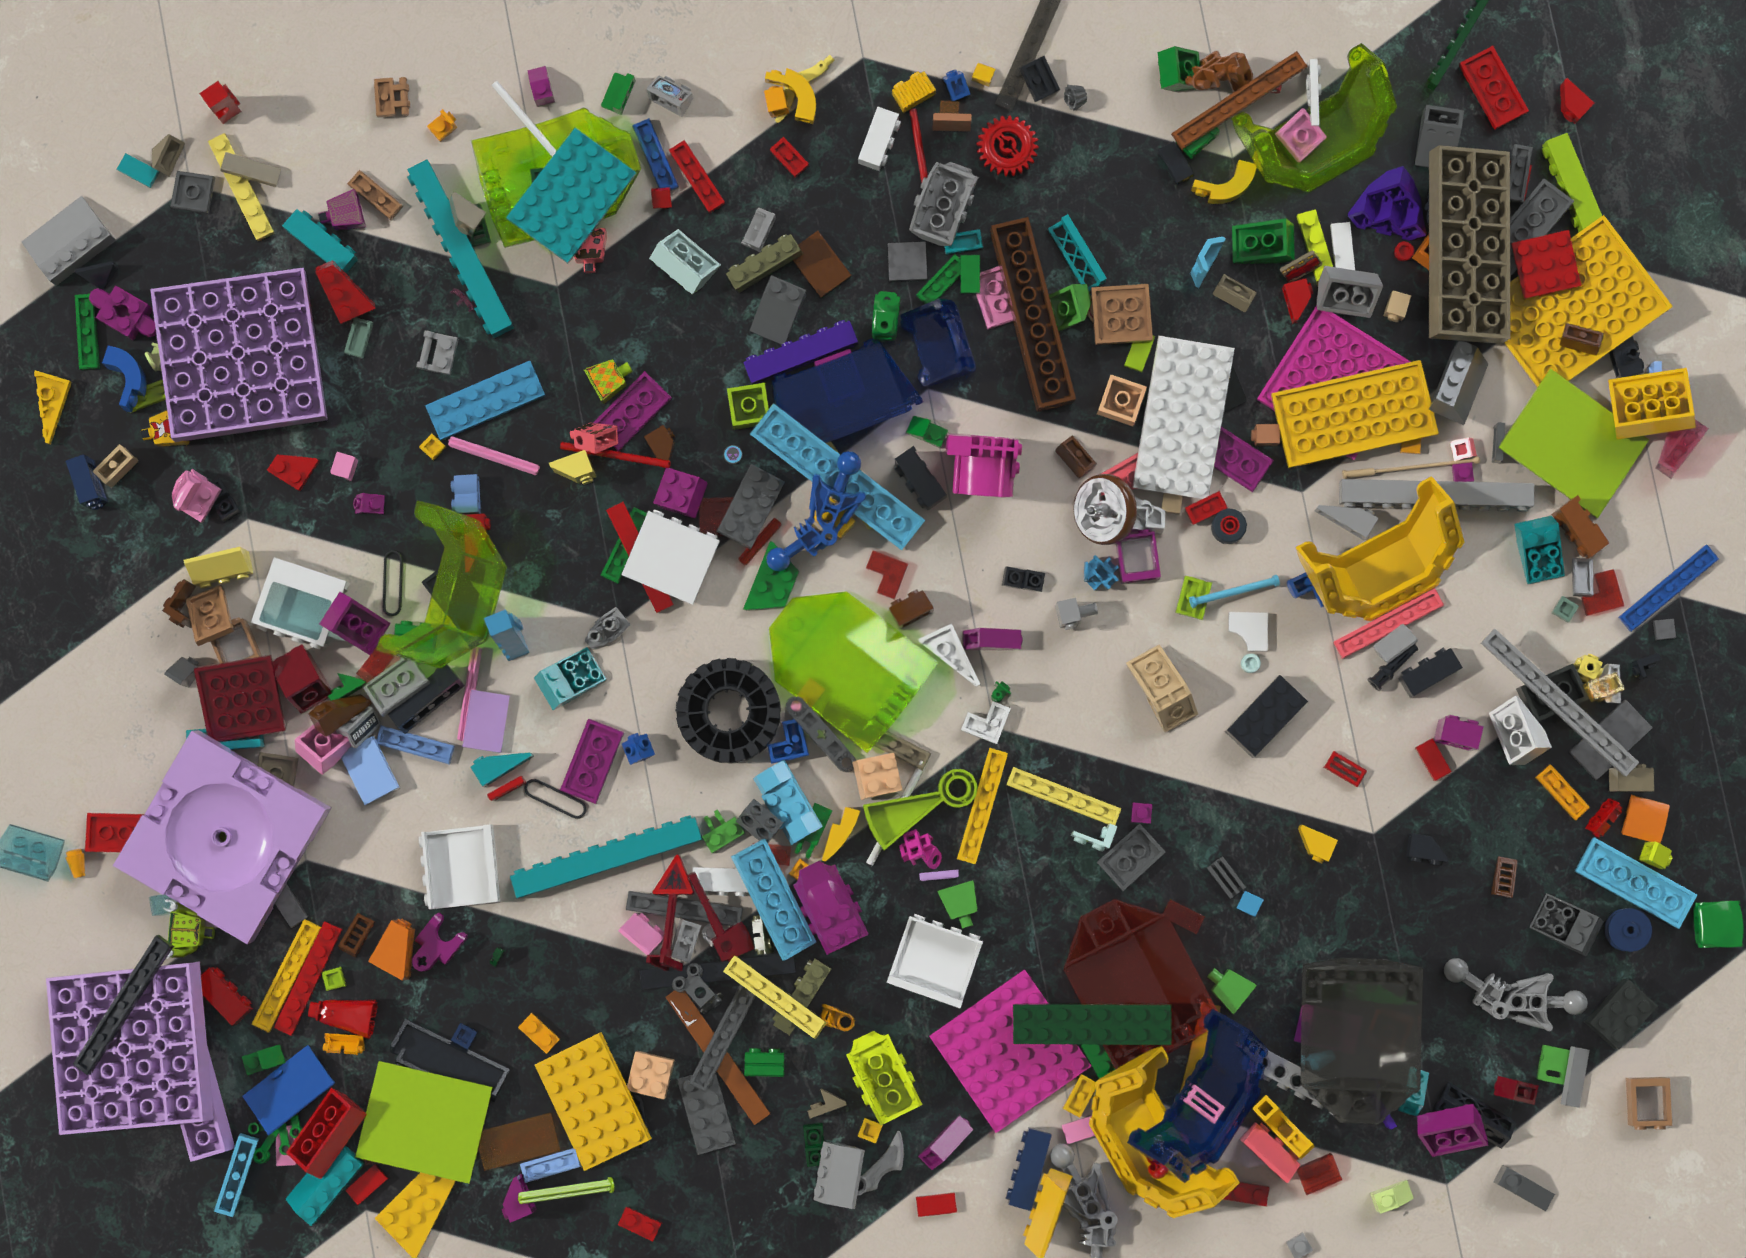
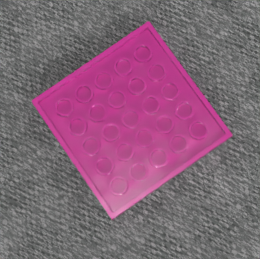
[1256,306,1411,461]
[929,969,1091,1133]

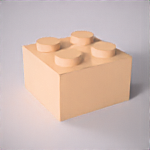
[1097,375,1147,426]
[853,753,902,800]
[627,1051,675,1099]

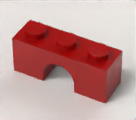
[199,81,242,124]

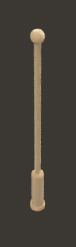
[1342,456,1480,479]

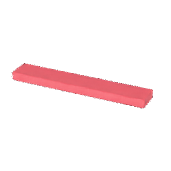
[1333,589,1444,659]

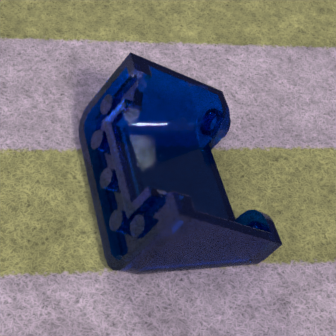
[900,298,976,387]

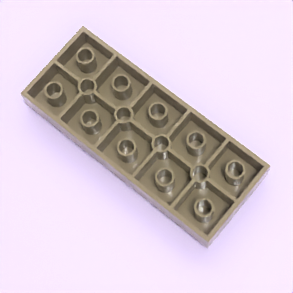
[1429,145,1510,344]

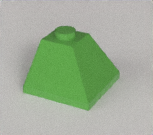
[1049,284,1092,332]

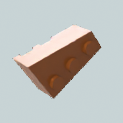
[1551,495,1609,559]

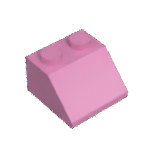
[618,912,664,955]

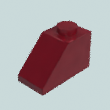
[1494,1076,1539,1105]

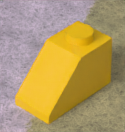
[1298,825,1338,864]

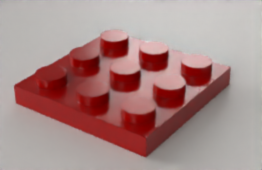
[1511,230,1581,300]

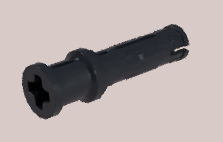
[1367,644,1419,691]

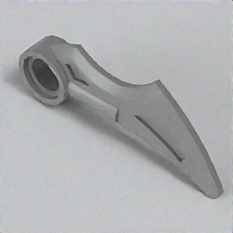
[857,1131,904,1195]

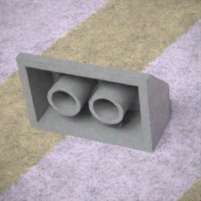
[1317,266,1383,318]
[814,1142,865,1209]

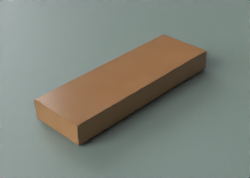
[347,170,403,220]

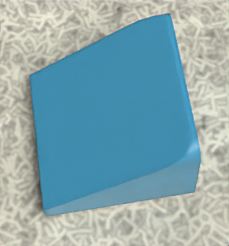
[1236,891,1264,917]

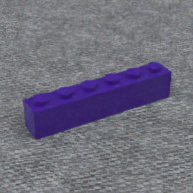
[743,320,858,385]

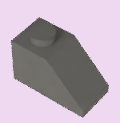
[164,656,199,688]

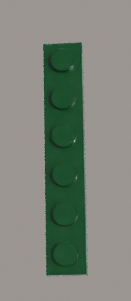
[1427,0,1489,91]

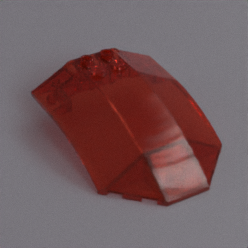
[1063,899,1224,1070]

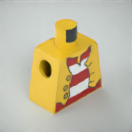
[141,411,189,447]

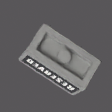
[336,706,381,748]

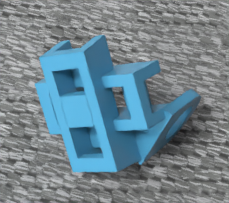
[1084,555,1119,591]

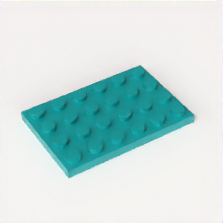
[506,128,636,264]

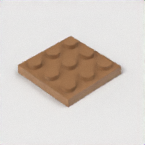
[1091,284,1153,345]

